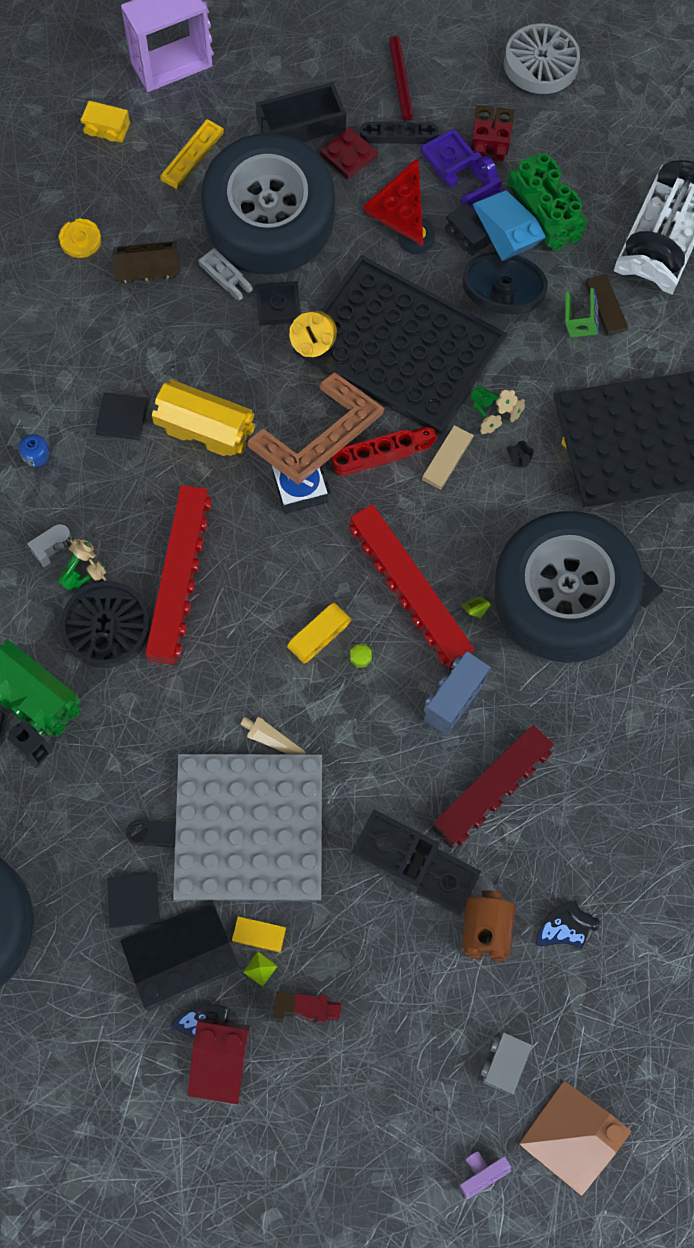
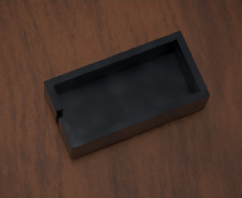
[256,82,346,142]

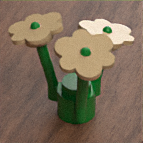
[471,385,525,434]

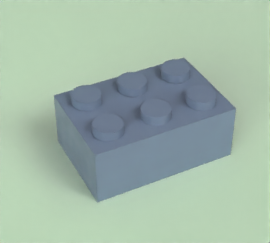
[423,651,491,736]

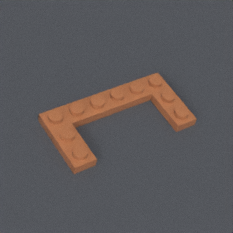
[247,373,385,485]

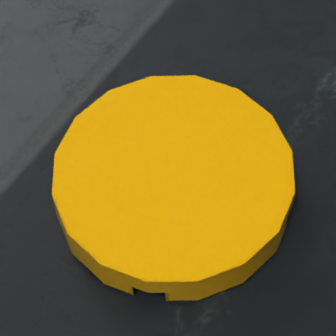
[59,218,102,258]

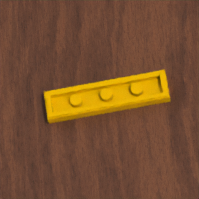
[160,119,224,190]

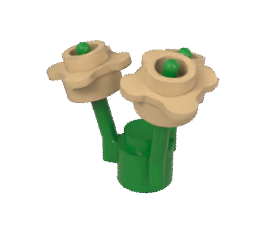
[57,539,107,591]

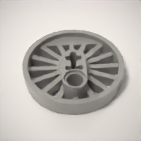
[503,24,580,94]

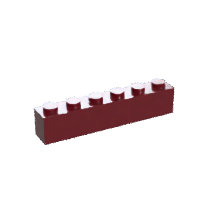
[432,725,554,848]

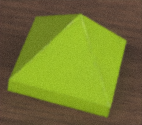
[461,596,491,619]
[243,951,278,987]

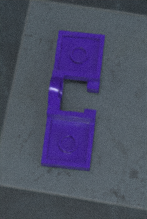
[420,129,505,215]

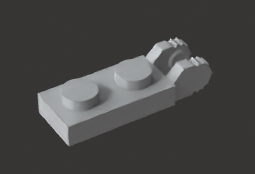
[198,248,253,301]

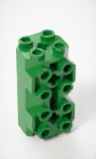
[508,153,587,251]
[0,639,82,737]

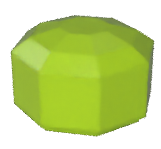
[350,644,372,668]

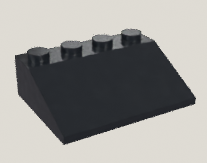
[120,900,241,1011]

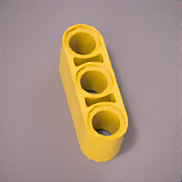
[287,603,351,664]

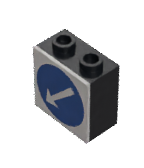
[272,465,330,514]

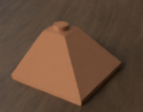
[518,1081,631,1196]

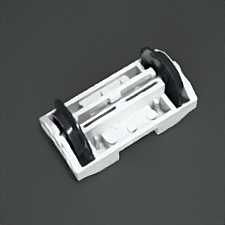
[614,160,694,295]

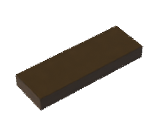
[586,274,628,336]

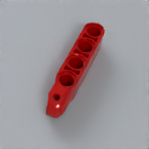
[332,427,437,476]

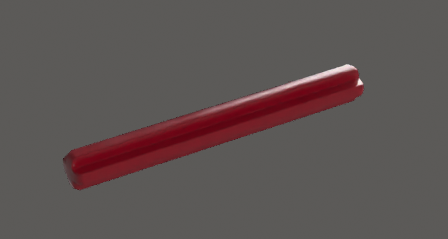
[389,35,413,121]

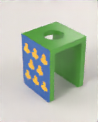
[565,288,599,338]

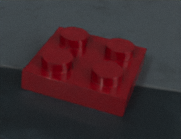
[320,127,378,180]

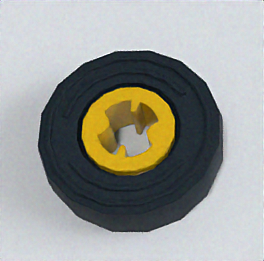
[398,218,435,254]

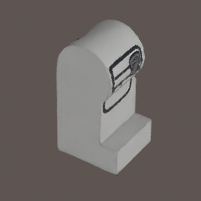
[27,524,72,568]

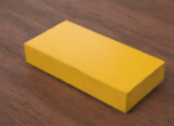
[232,917,286,953]

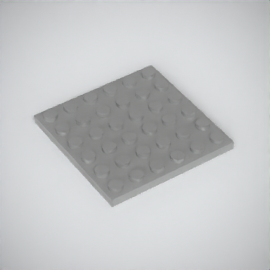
[173,754,322,901]

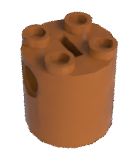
[461,890,516,962]

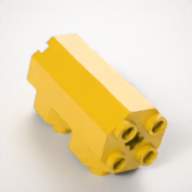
[152,379,255,456]

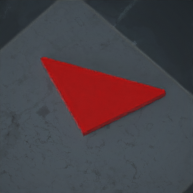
[363,159,424,246]

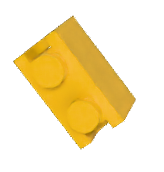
[81,101,130,143]

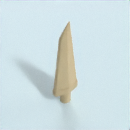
[240,716,306,755]

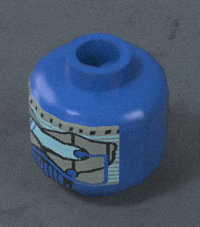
[18,434,50,467]

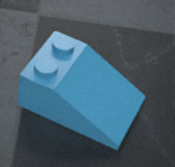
[473,191,546,261]

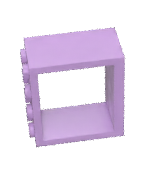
[121,0,214,92]

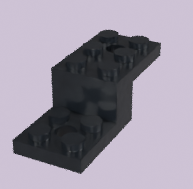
[351,810,482,917]

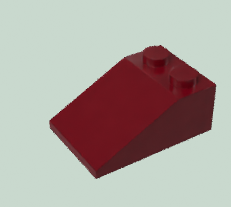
[187,1018,251,1104]

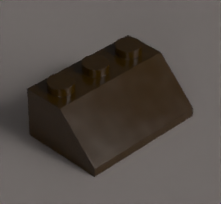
[112,241,180,283]

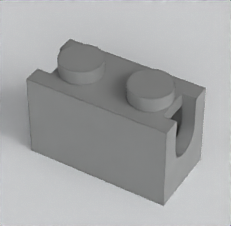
[480,1033,532,1095]

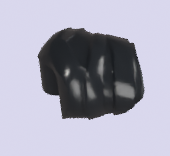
[506,440,534,468]

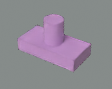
[460,1151,511,1200]

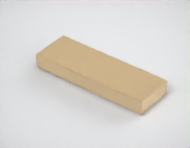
[422,425,474,490]

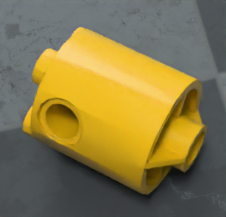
[289,310,337,357]

